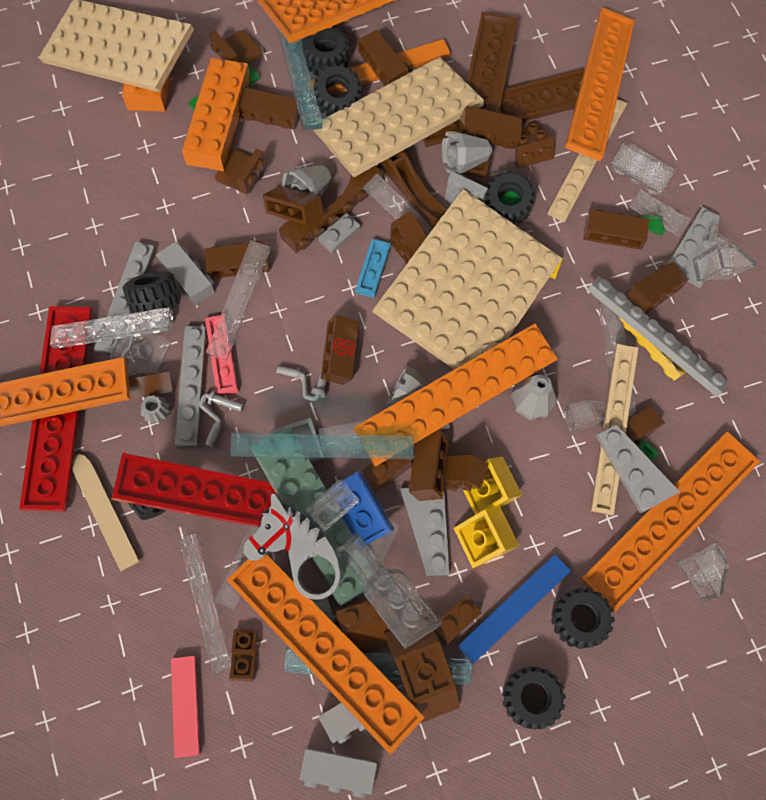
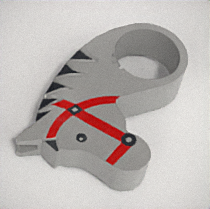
[244,494,342,600]

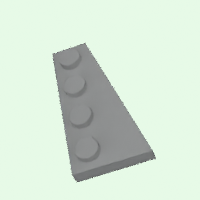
[667,207,720,288]
[596,425,680,513]
[400,488,449,577]

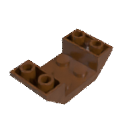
[384,617,460,724]

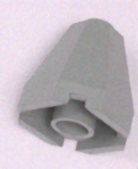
[442,131,492,174]
[282,165,331,197]
[386,366,428,407]
[511,375,557,420]

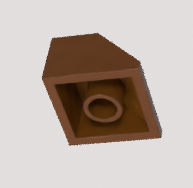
[336,597,390,654]

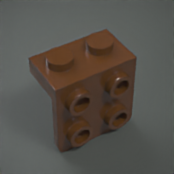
[209,30,263,64]
[515,123,554,168]
[215,148,266,195]

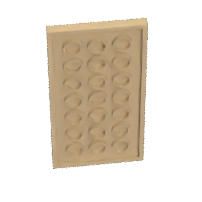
[39,0,194,92]
[312,57,484,177]

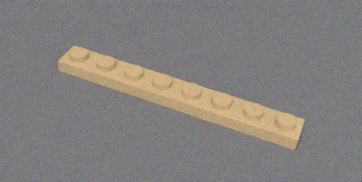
[547,99,627,223]
[590,344,638,516]

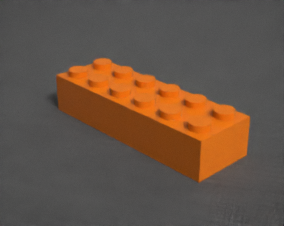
[182,58,250,171]

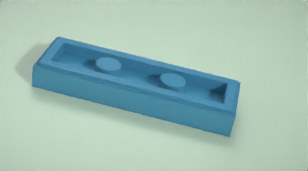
[355,239,391,298]

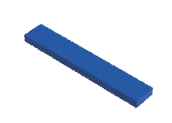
[457,554,571,664]

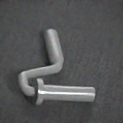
[276,365,327,401]
[199,390,244,448]

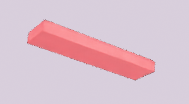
[205,314,239,396]
[171,656,200,758]

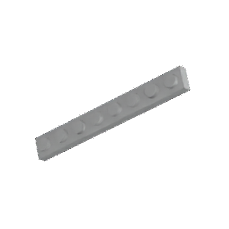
[587,276,728,397]

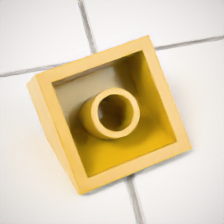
[463,456,522,515]
[454,506,519,568]

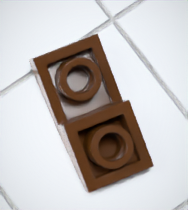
[128,369,173,398]
[626,407,665,444]
[229,629,257,682]

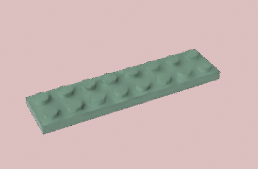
[251,427,379,606]

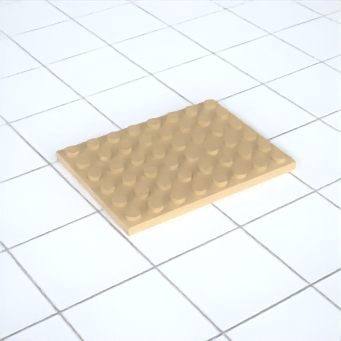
[372,189,562,370]

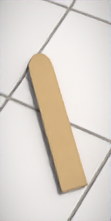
[72,454,140,572]

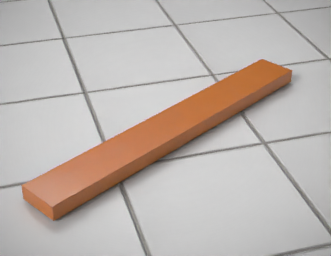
[306,39,450,100]

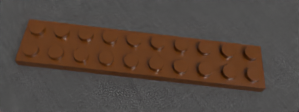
[448,11,518,179]
[423,68,585,147]

